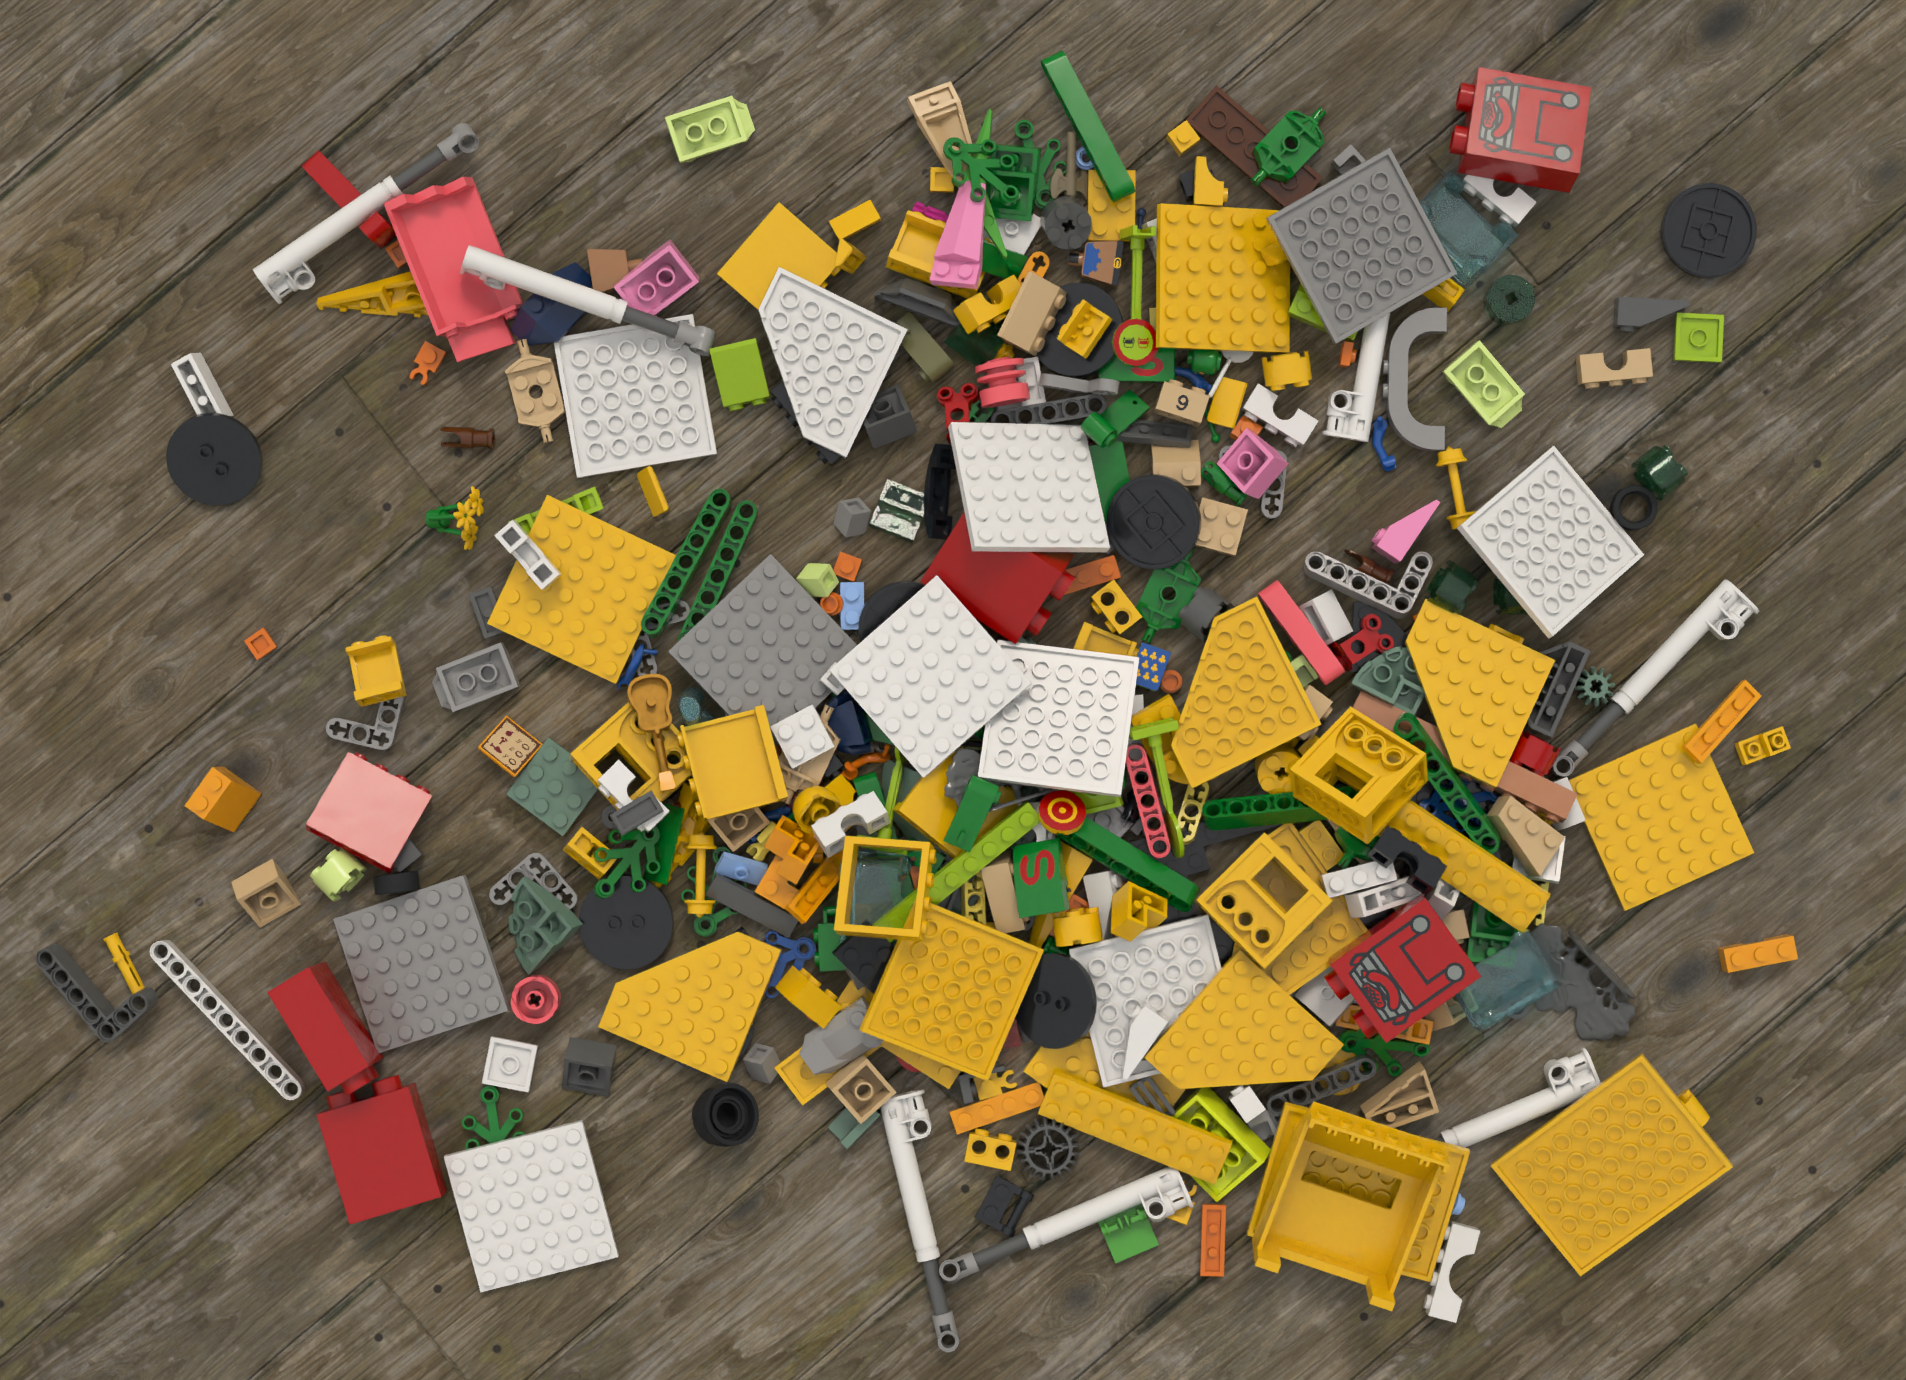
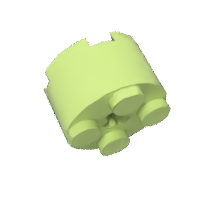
[310,849,367,902]

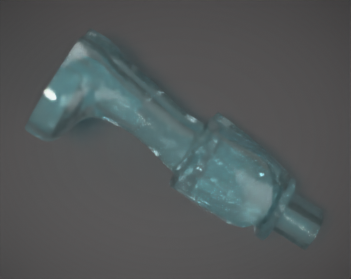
[677,687,712,726]

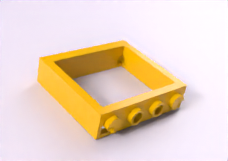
[834,836,937,942]

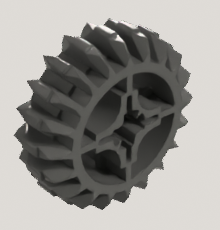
[1017,1116,1080,1181]

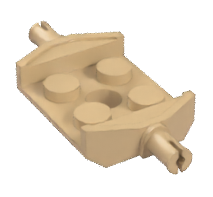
[505,339,566,443]
[778,705,841,805]

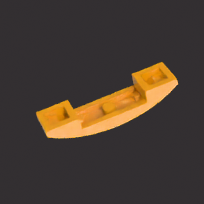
[1335,1004,1434,1045]

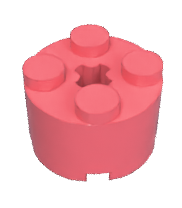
[511,975,561,1024]

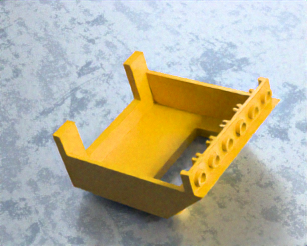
[1252,1101,1451,1311]

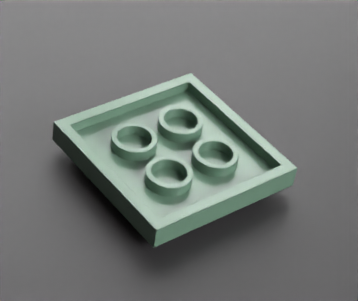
[506,737,598,836]

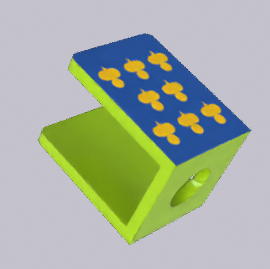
[1136,642,1171,691]

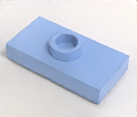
[715,851,768,885]

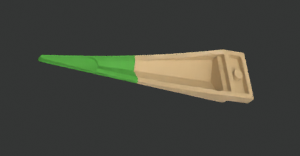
[907,81,1007,260]

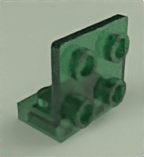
[944,319,1005,366]

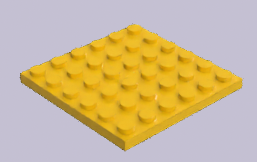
[1156,203,1290,353]
[487,495,677,684]
[1569,724,1754,911]
[859,899,1044,1081]

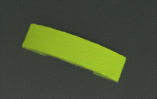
[508,487,604,534]

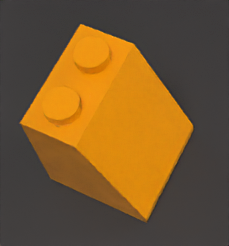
[184,766,262,832]

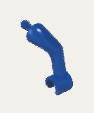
[1175,366,1212,394]
[1372,416,1396,471]
[617,644,657,690]
[748,807,792,844]

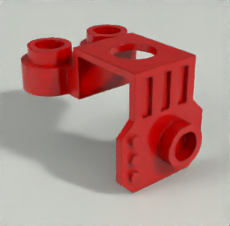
[937,383,980,445]
[1330,614,1394,672]

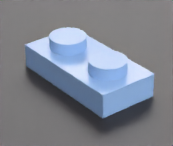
[840,582,864,630]

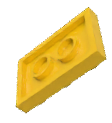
[1087,170,1136,242]

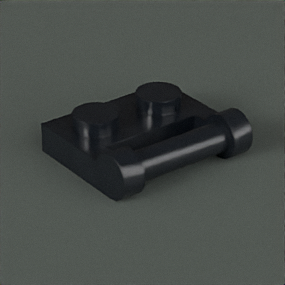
[975,1175,1034,1237]

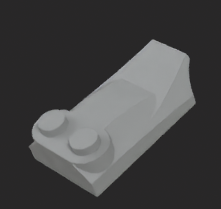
[432,642,520,712]
[799,996,884,1075]

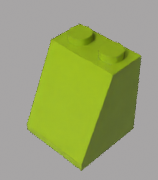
[709,338,771,412]

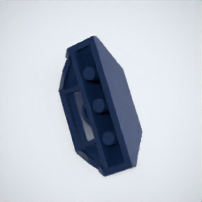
[510,262,592,346]

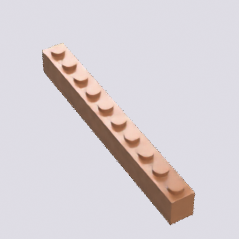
[1353,691,1578,824]

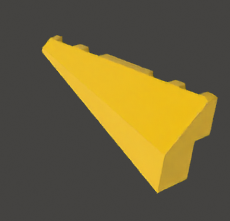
[316,271,428,318]
[649,782,711,888]
[1029,841,1093,948]

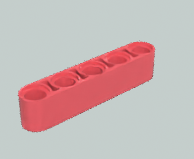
[1258,580,1345,686]
[1126,742,1171,858]

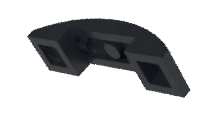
[924,444,956,540]

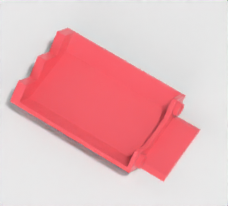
[383,176,523,362]

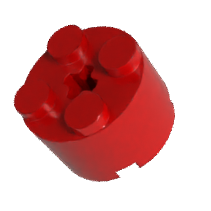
[1509,731,1561,777]

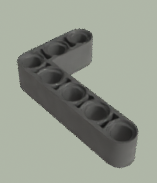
[991,394,1106,424]
[35,943,158,1042]
[1266,1054,1376,1129]

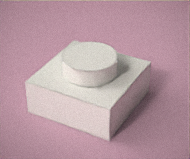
[819,662,845,696]

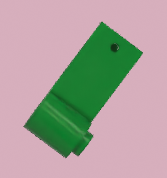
[982,234,1028,279]
[1081,390,1150,448]
[943,775,1001,852]

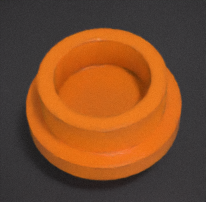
[820,592,844,616]
[1160,670,1182,693]

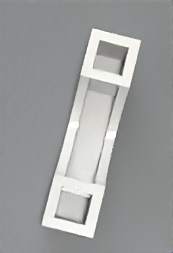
[1423,1220,1480,1323]

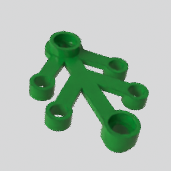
[1015,120,1066,209]
[943,137,1019,206]
[594,826,660,899]
[681,846,747,937]
[1339,1028,1431,1076]
[462,1085,526,1149]

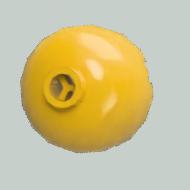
[793,786,840,834]

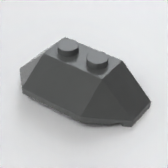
[874,277,964,331]
[1527,641,1591,738]

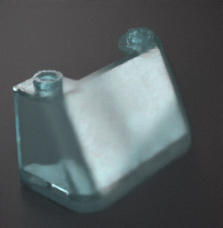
[1419,170,1519,285]
[839,852,911,947]
[1455,931,1563,1031]

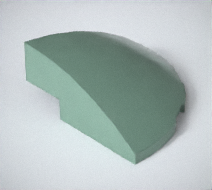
[1351,646,1425,715]
[882,759,931,843]
[509,877,583,975]

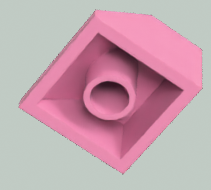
[1217,428,1289,499]

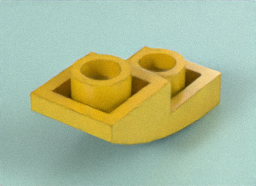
[1734,726,1791,765]

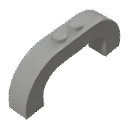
[1382,308,1447,452]

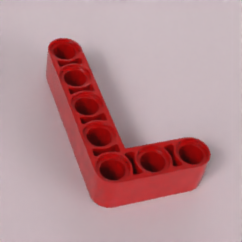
[302,150,396,249]

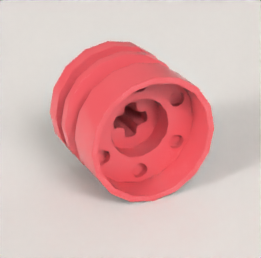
[975,357,1030,408]

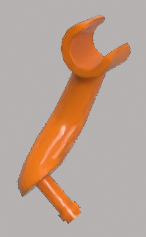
[841,743,891,781]

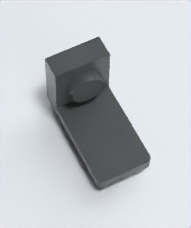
[958,1061,1006,1104]

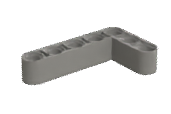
[1303,551,1433,619]

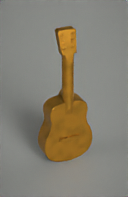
[627,674,676,792]

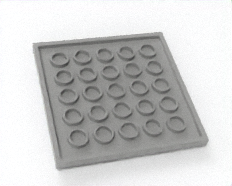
[1266,148,1457,344]
[668,554,857,746]
[333,874,511,1053]

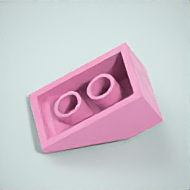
[613,239,699,315]
[1371,500,1440,564]

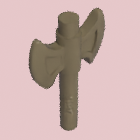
[1050,132,1088,201]

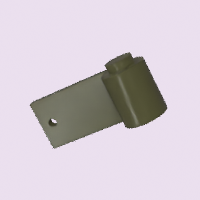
[895,312,955,384]

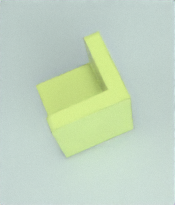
[796,563,839,597]
[1290,654,1319,687]

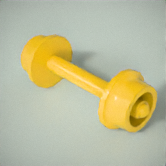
[1436,446,1476,530]
[684,831,717,918]

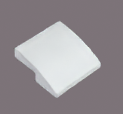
[996,357,1046,411]

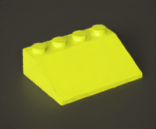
[1171,1087,1271,1202]

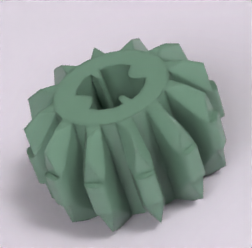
[1574,666,1615,707]

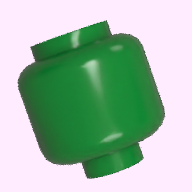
[1187,349,1222,376]

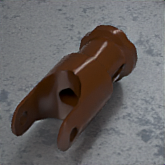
[440,427,495,450]
[1344,549,1394,584]

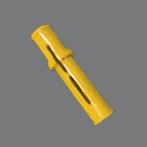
[103,932,145,999]

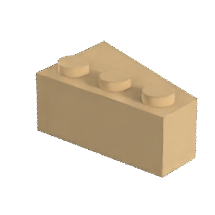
[1487,796,1565,877]
[981,849,1030,933]
[1360,1061,1439,1128]

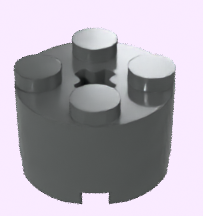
[1040,196,1092,249]
[1178,587,1233,643]

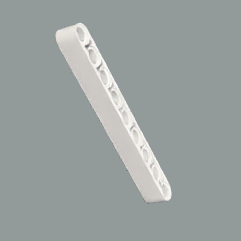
[150,940,306,1100]

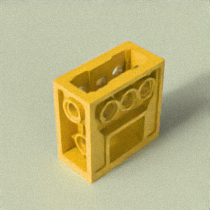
[570,702,692,810]
[1290,706,1428,844]
[1194,832,1332,969]

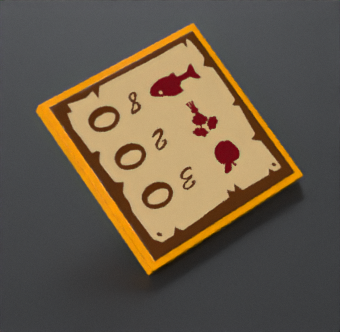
[478,715,543,778]

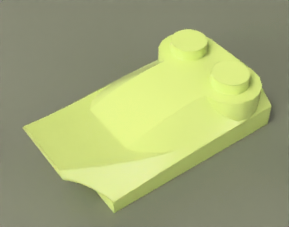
[665,96,755,164]
[1442,340,1525,428]

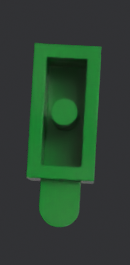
[813,906,847,972]

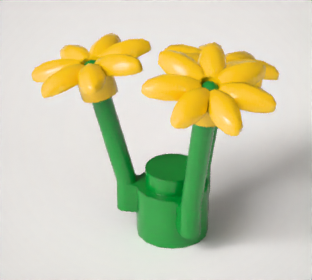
[426,486,484,550]

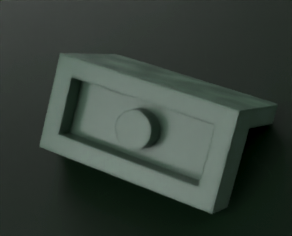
[828,1108,881,1149]

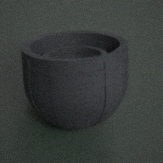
[692,1083,759,1147]

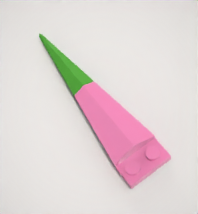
[930,109,993,289]

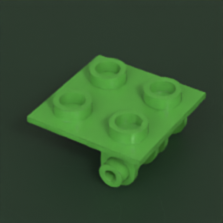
[1098,1204,1159,1263]

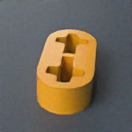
[1018,251,1050,286]

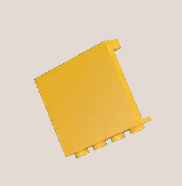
[717,202,841,310]
[677,705,788,821]
[893,746,1018,859]

